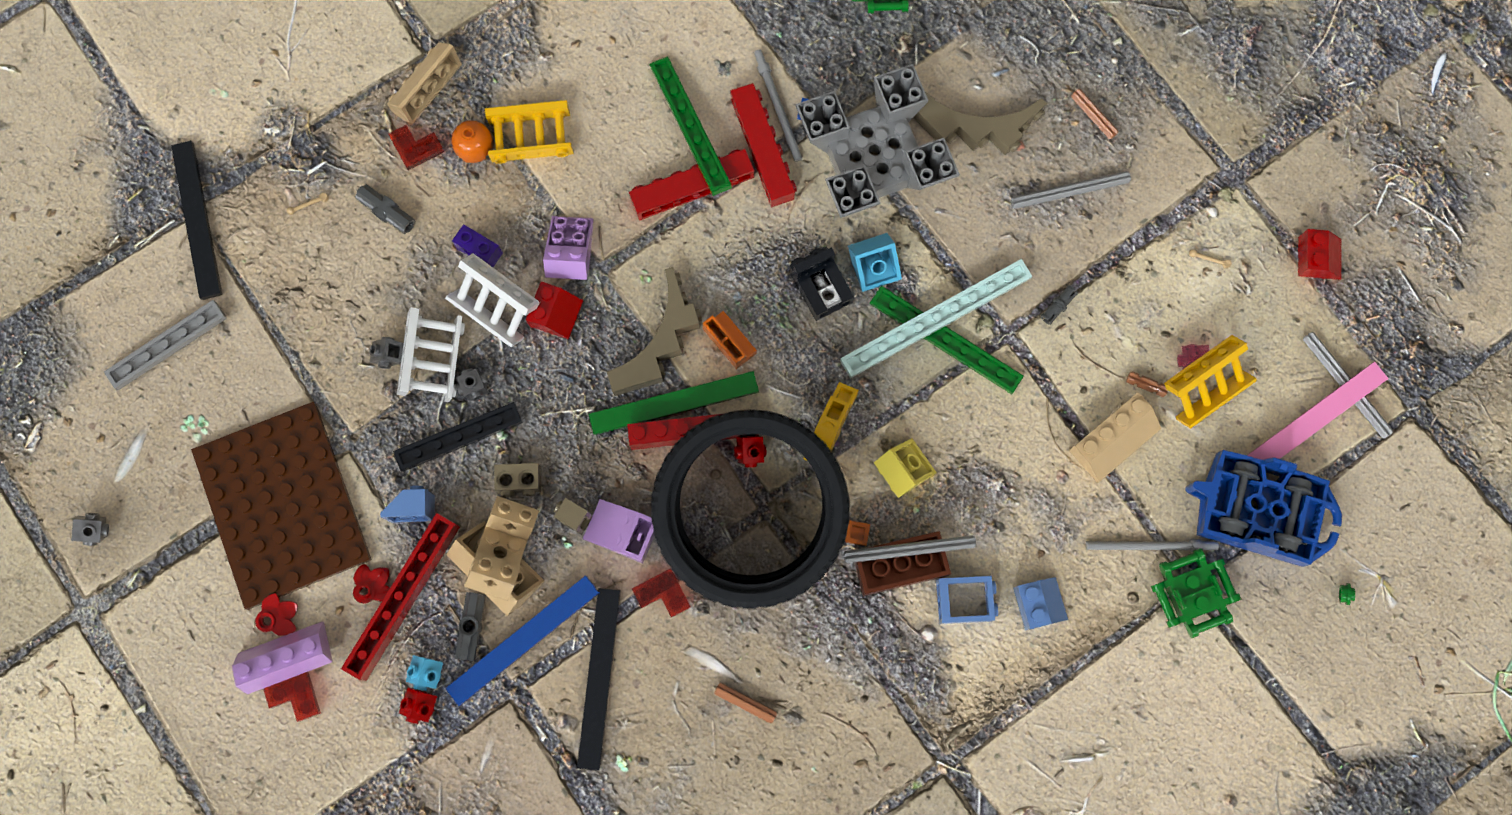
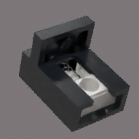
[789,247,854,321]

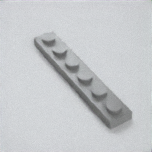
[104,300,227,390]

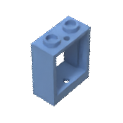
[936,576,998,624]

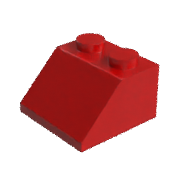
[1298,229,1341,280]
[526,281,583,340]

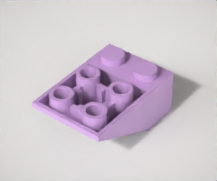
[543,216,593,280]
[583,499,655,564]

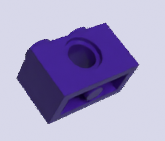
[452,224,503,267]

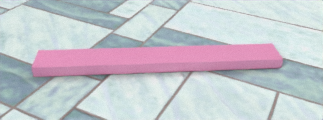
[1246,362,1389,460]

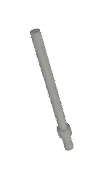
[754,49,802,162]
[1085,539,1219,552]

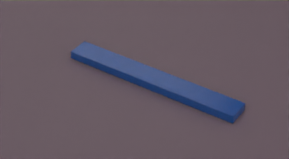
[445,576,599,706]

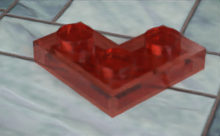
[388,124,445,171]
[632,568,691,618]
[263,672,321,722]

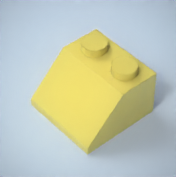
[874,438,937,498]

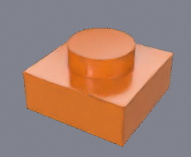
[845,520,871,547]

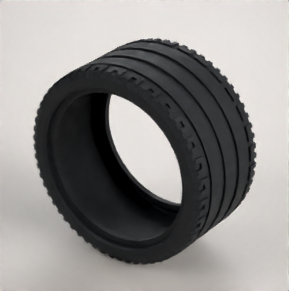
[651,409,850,609]

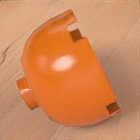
[451,120,494,163]

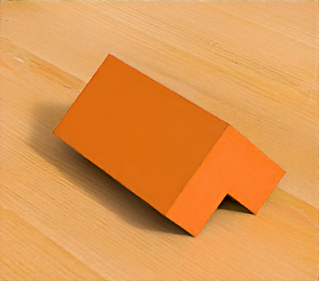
[702,311,757,369]

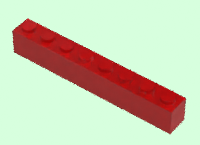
[341,513,460,681]

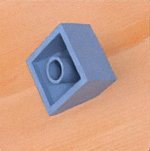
[380,486,435,523]
[1013,577,1068,631]

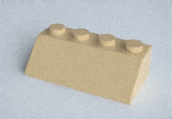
[388,42,462,126]
[1069,392,1162,483]
[446,521,545,616]

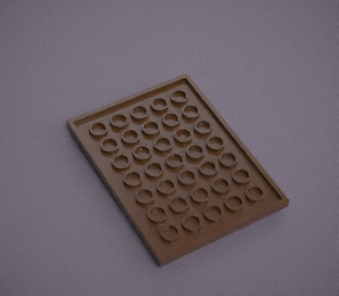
[191,401,372,610]

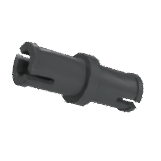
[1040,285,1078,325]

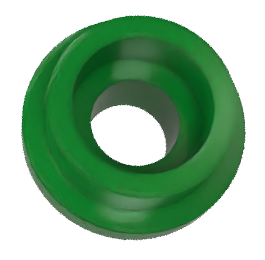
[1339,583,1355,605]

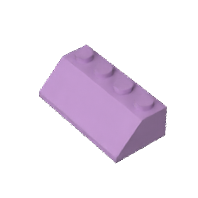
[232,621,333,694]

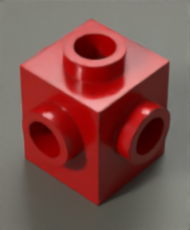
[734,435,767,468]
[399,687,437,724]

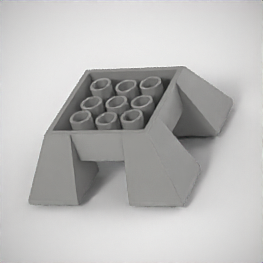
[795,64,960,218]

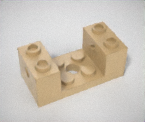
[464,496,539,601]

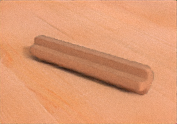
[1071,89,1118,139]
[715,683,777,723]

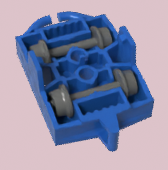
[1185,450,1342,567]

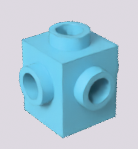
[406,655,443,691]

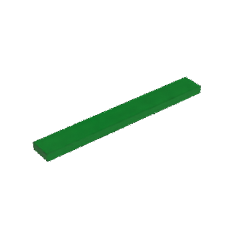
[650,56,732,196]
[870,286,1024,395]
[589,371,759,435]

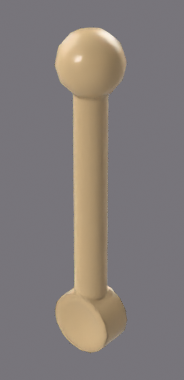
[286,193,328,215]
[1189,249,1232,269]

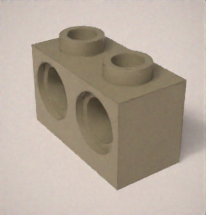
[494,463,541,497]
[554,498,592,535]

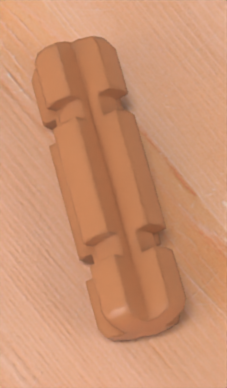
[1126,371,1168,397]

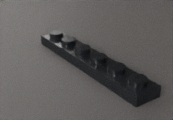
[393,402,523,472]

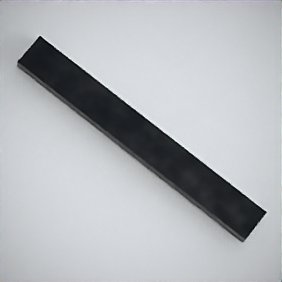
[171,141,223,300]
[577,588,621,771]

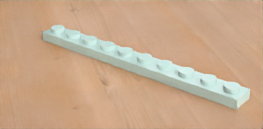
[840,259,1032,378]

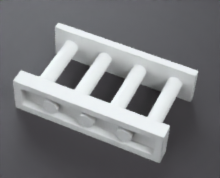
[445,253,540,347]
[397,307,465,402]

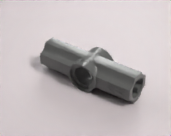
[355,184,416,235]
[455,592,486,661]

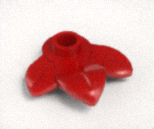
[353,564,390,604]
[255,593,298,636]

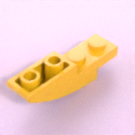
[804,382,859,461]

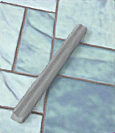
[1010,171,1131,209]
[1303,332,1393,438]
[844,535,976,563]

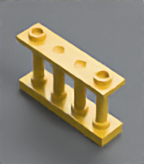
[485,100,573,164]
[1164,335,1257,429]

